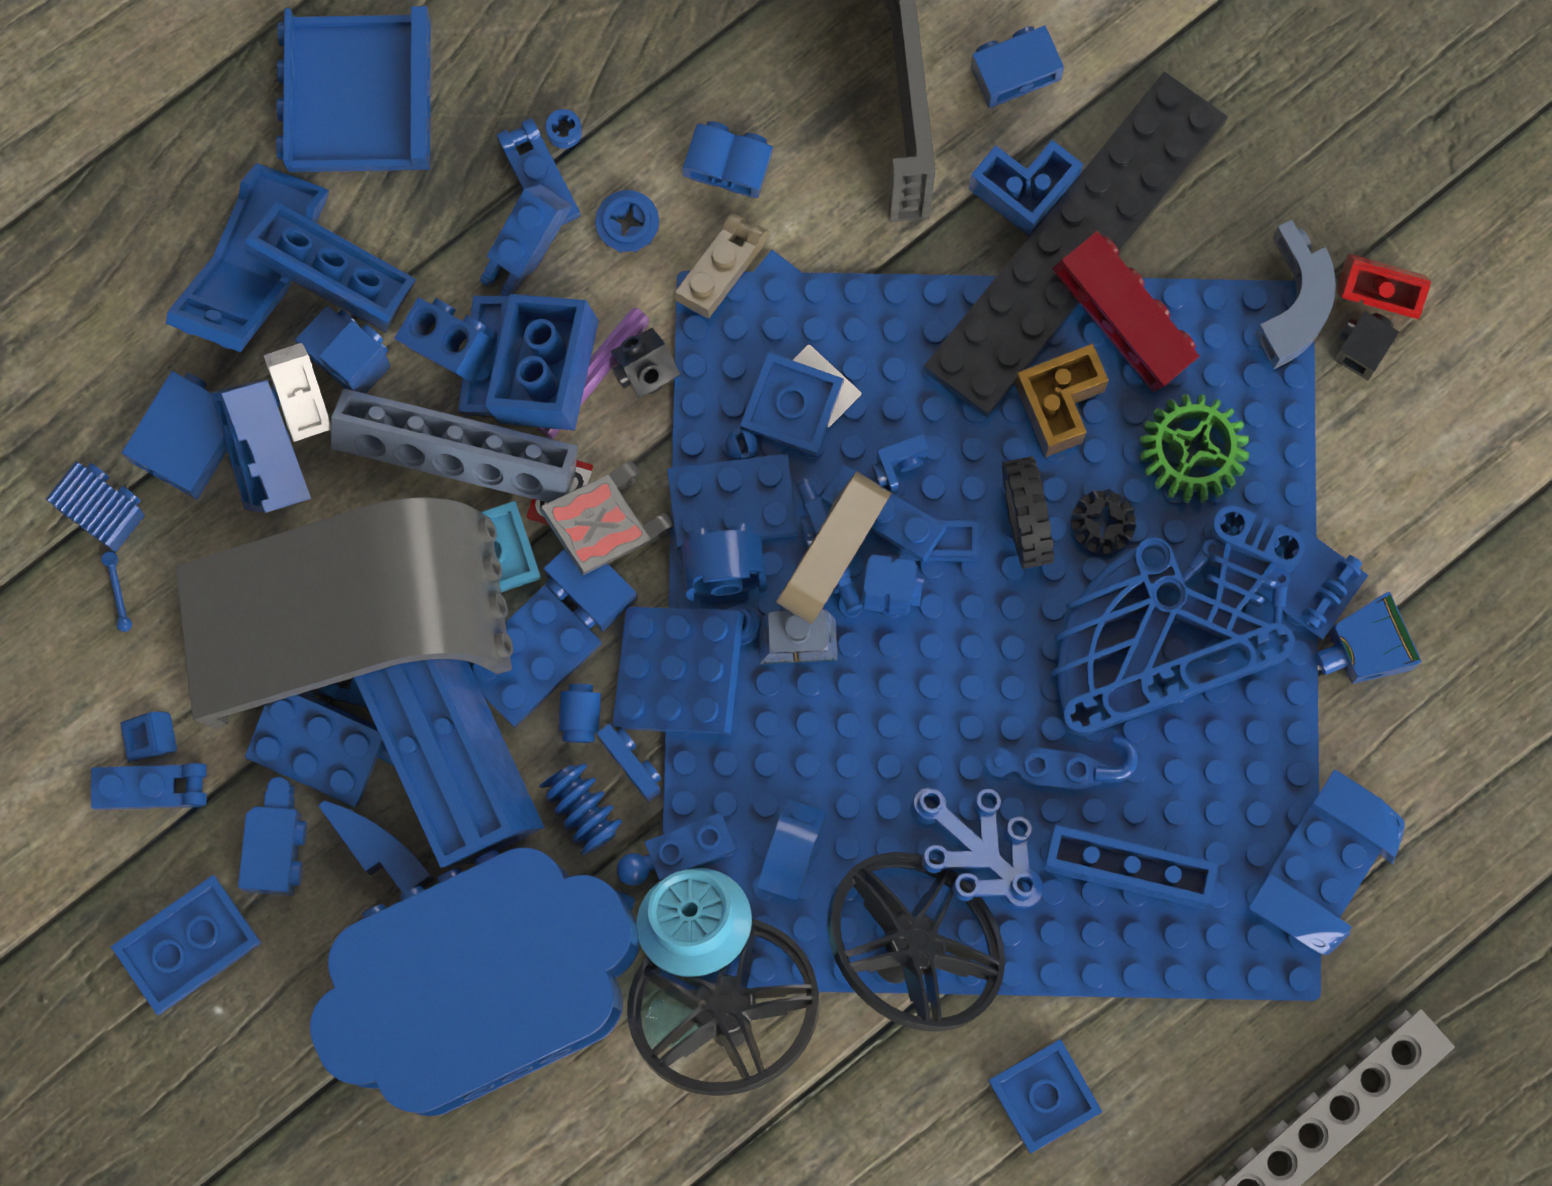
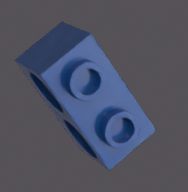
[394,297,496,384]

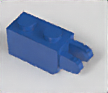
[479,184,573,296]
[238,776,307,896]

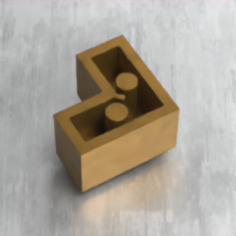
[1015,344,1108,458]

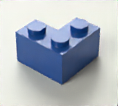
[968,140,1083,236]
[295,306,391,394]

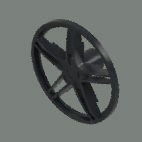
[827,852,1005,1032]
[627,919,820,1096]

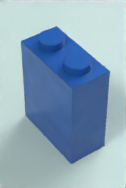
[122,371,227,500]

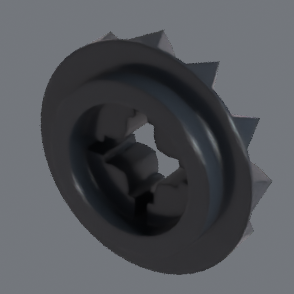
[1071,489,1137,554]

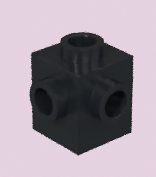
[611,328,681,398]

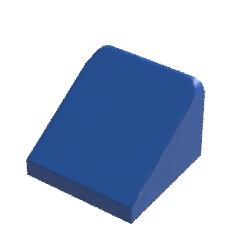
[120,712,177,762]

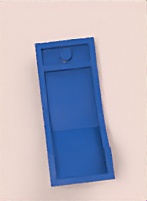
[166,163,329,352]

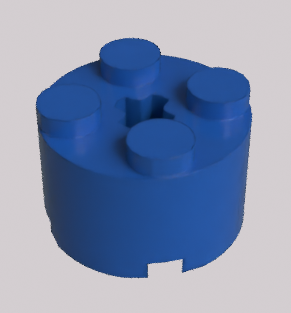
[680,523,767,604]

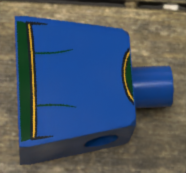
[1315,591,1422,683]

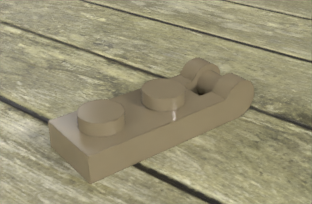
[675,212,769,319]

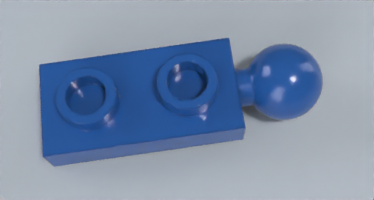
[617,812,737,886]

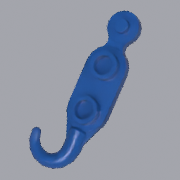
[985,735,1138,790]

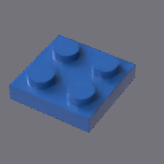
[740,352,844,456]
[988,1039,1103,1154]

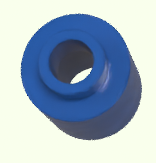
[558,684,601,743]

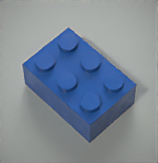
[485,294,599,431]

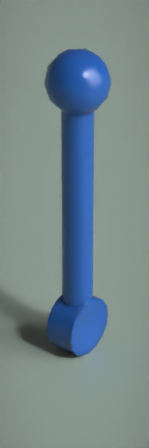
[101,551,132,632]

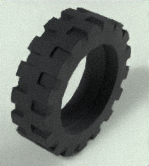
[1002,456,1054,569]

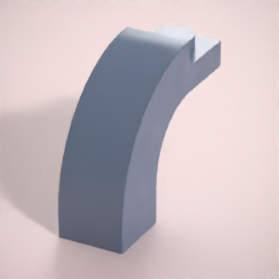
[1255,220,1336,369]

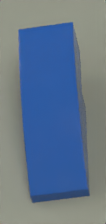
[318,801,434,893]

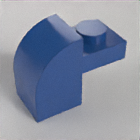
[757,799,827,901]

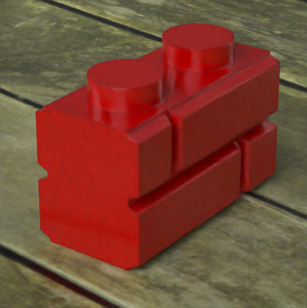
[1336,253,1431,320]

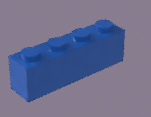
[1043,825,1219,909]

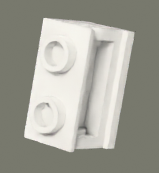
[264,343,331,442]

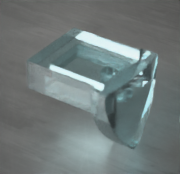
[644,997,698,1053]

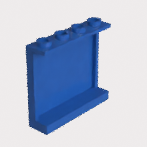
[276,6,431,172]

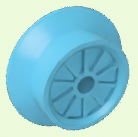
[636,868,752,977]

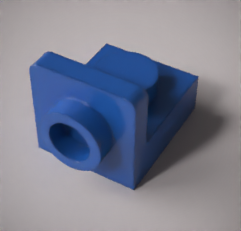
[872,434,929,494]

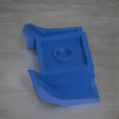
[1248,769,1405,955]

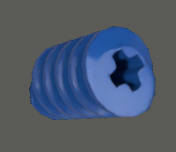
[539,763,623,856]

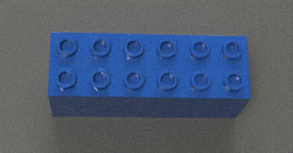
[354,659,545,867]

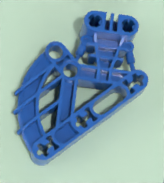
[1050,505,1305,736]

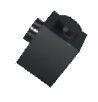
[1334,311,1399,381]

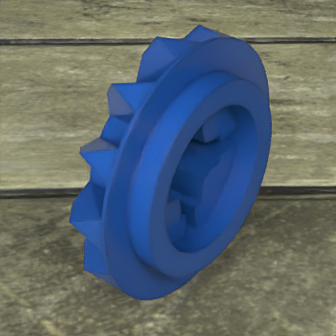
[596,190,659,253]

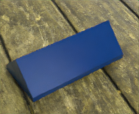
[245,201,416,333]

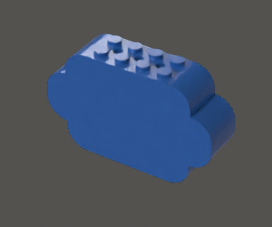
[310,848,640,1116]

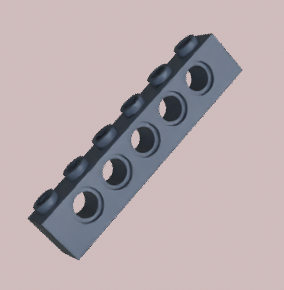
[331,388,578,503]

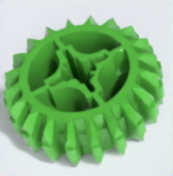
[1139,394,1249,503]

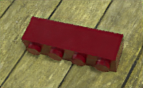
[1052,231,1200,393]

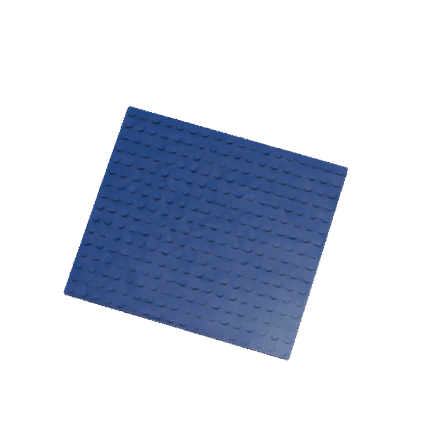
[659,271,1321,1001]

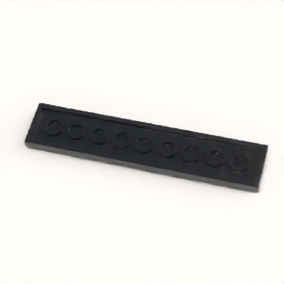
[923,71,1228,418]

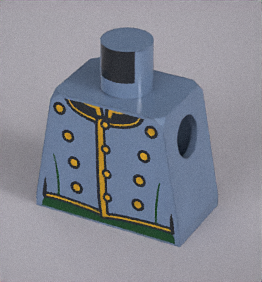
[759,609,838,664]

